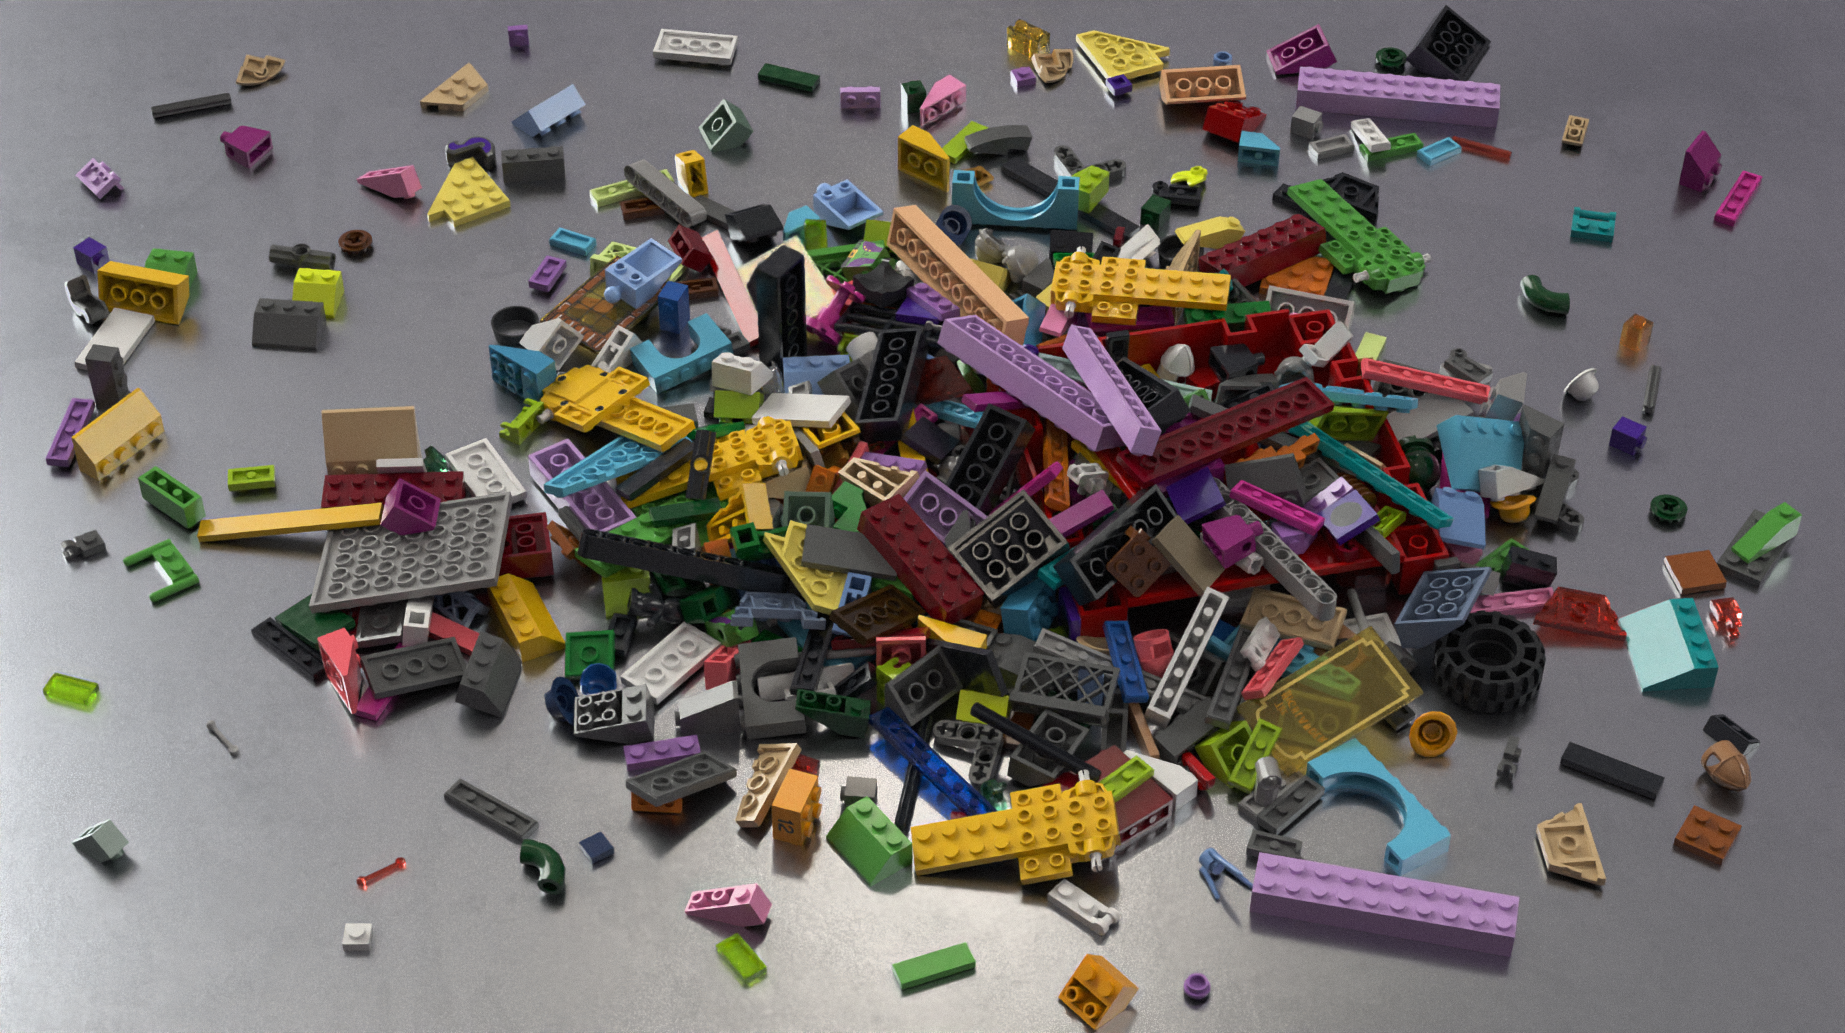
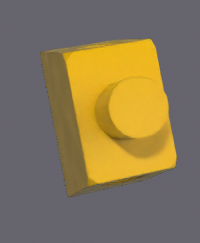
[675,150,708,198]

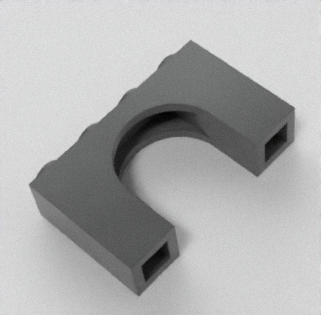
[734,637,807,740]

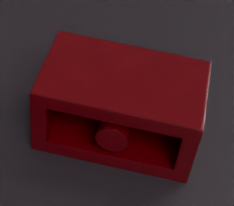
[668,225,713,272]

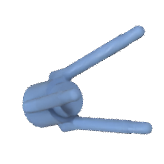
[1199,848,1253,900]

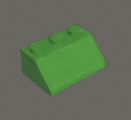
[826,796,912,887]

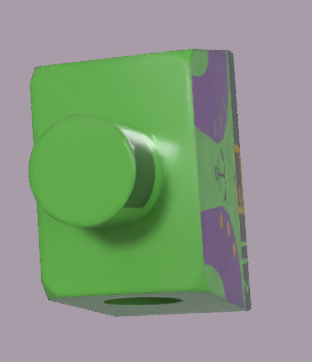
[841,240,896,282]
[704,605,759,647]

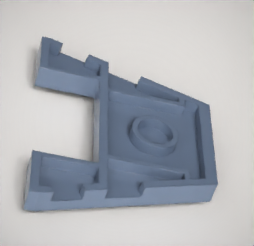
[730,592,826,630]

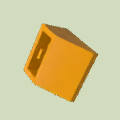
[1058,954,1139,1030]

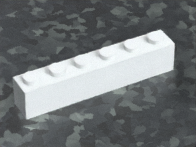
[1144,586,1229,728]

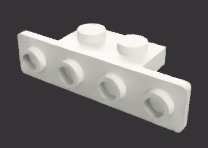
[1118,224,1161,260]
[757,663,854,701]

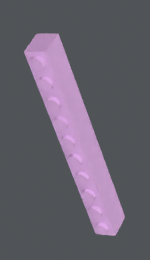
[1062,325,1162,456]

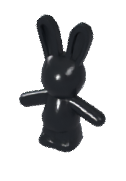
[627,583,706,632]

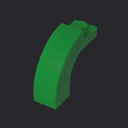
[729,522,788,561]

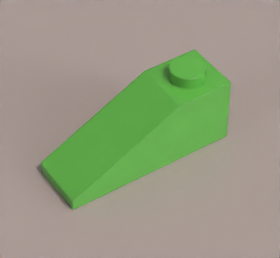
[1731,502,1802,564]

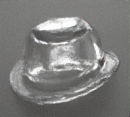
[761,361,785,396]

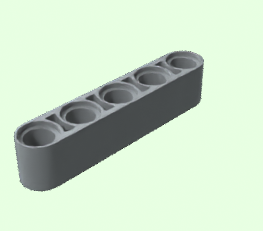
[624,159,707,228]

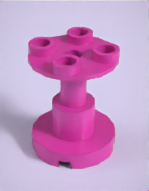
[806,275,866,346]

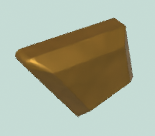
[952,166,994,186]

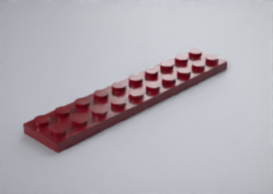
[1116,377,1335,489]

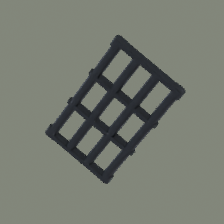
[834,299,956,349]

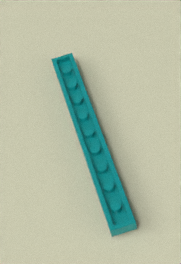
[1288,421,1454,529]

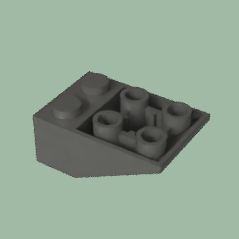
[574,684,654,744]

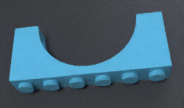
[952,170,1080,230]
[1306,738,1451,877]

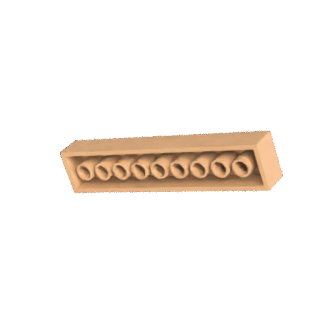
[887,205,1029,346]

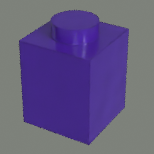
[73,237,110,274]
[1609,416,1647,455]

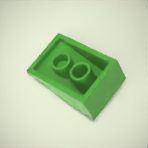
[145,248,198,289]

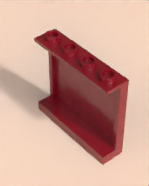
[1041,745,1173,850]

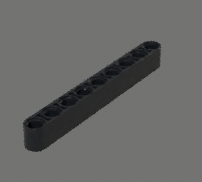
[577,529,790,593]

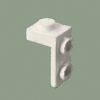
[1299,321,1353,368]

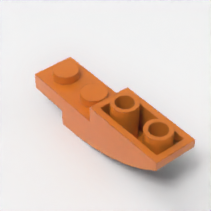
[1235,433,1320,469]

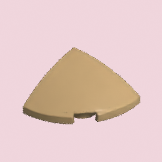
[1031,49,1073,83]
[236,54,285,86]

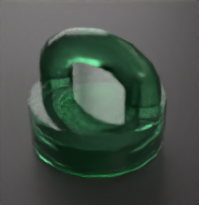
[981,779,1007,805]

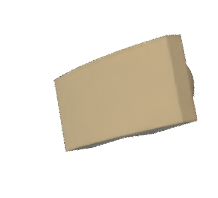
[1562,115,1589,147]

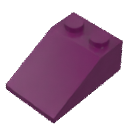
[1266,24,1337,75]

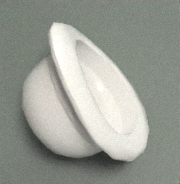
[1563,368,1599,401]

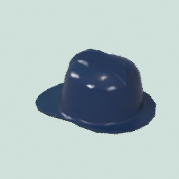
[936,205,972,246]
[544,677,579,727]

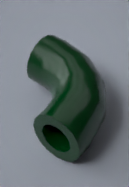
[1520,275,1570,314]
[520,839,566,895]

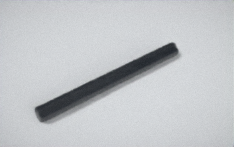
[970,702,1102,783]
[894,715,933,832]

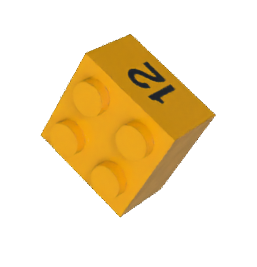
[772,769,822,846]

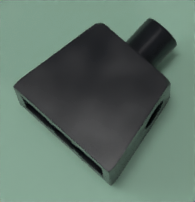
[1208,343,1265,383]

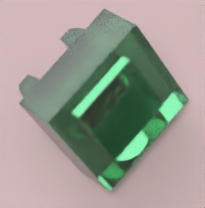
[423,445,449,472]

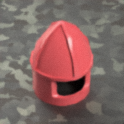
[1133,629,1175,678]

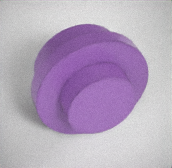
[1183,973,1210,999]

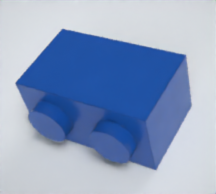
[658,281,690,334]

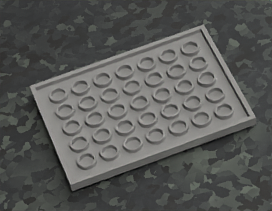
[309,492,513,613]

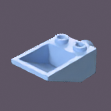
[813,179,883,230]
[604,238,682,309]

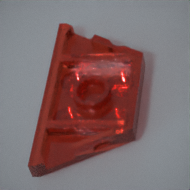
[913,355,973,408]
[1533,586,1627,642]

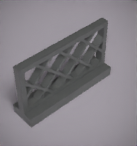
[1009,652,1121,727]

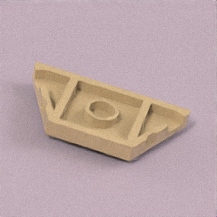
[420,63,489,111]
[1536,803,1606,886]

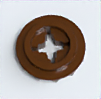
[338,230,373,255]

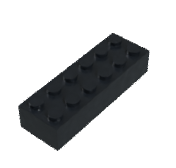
[755,245,807,379]
[854,327,929,442]
[1115,357,1191,436]
[945,403,1036,516]
[1053,484,1177,606]

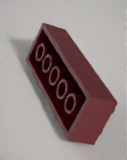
[1198,214,1326,287]
[321,471,466,510]
[857,494,985,624]

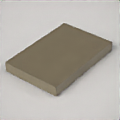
[1151,515,1225,596]

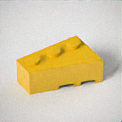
[706,483,773,543]

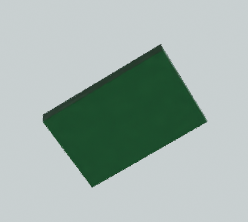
[274,594,356,650]

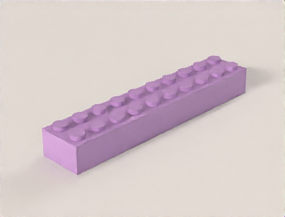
[1296,66,1500,128]
[937,315,1126,452]
[1250,852,1519,957]

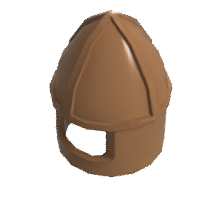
[1701,740,1751,792]

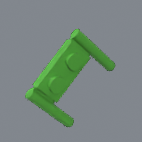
[123,539,199,602]

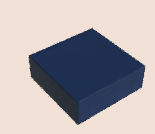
[579,831,614,864]

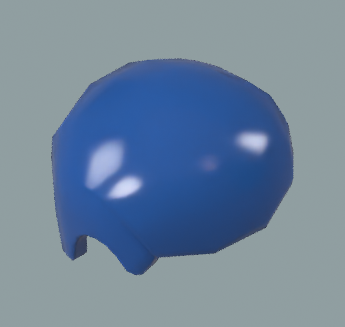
[580,663,617,696]

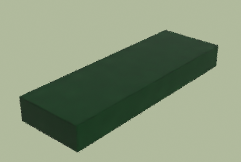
[758,63,820,92]
[649,498,722,528]

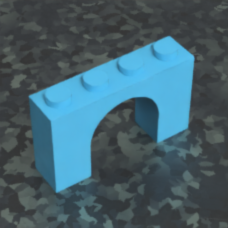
[630,313,734,394]

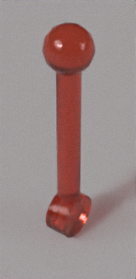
[356,857,406,886]

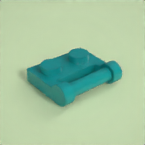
[1570,207,1616,242]

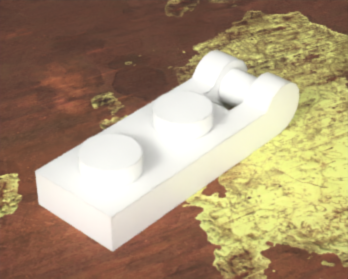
[1240,617,1280,671]
[1047,879,1121,935]

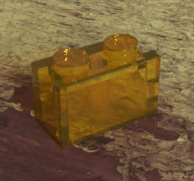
[1007,19,1050,58]

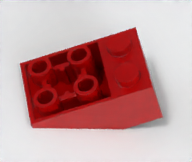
[1202,100,1267,142]

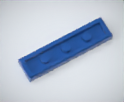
[1102,621,1149,703]

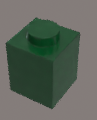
[901,80,926,114]
[1140,194,1171,231]

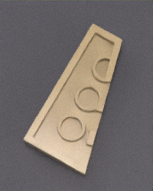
[735,743,802,827]

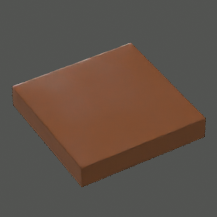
[1664,550,1727,595]

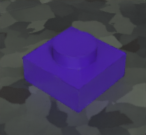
[1106,74,1132,96]

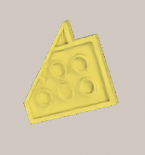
[1076,30,1170,79]
[427,157,511,227]
[763,520,848,615]

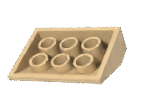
[1152,230,1201,326]
[321,406,422,475]

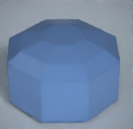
[1213,51,1232,66]

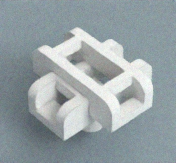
[1067,463,1109,495]

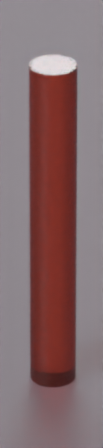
[1452,136,1512,159]

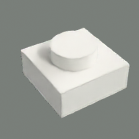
[342,923,373,951]

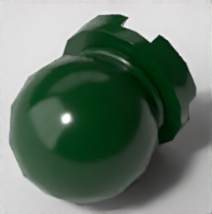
[1398,435,1440,493]

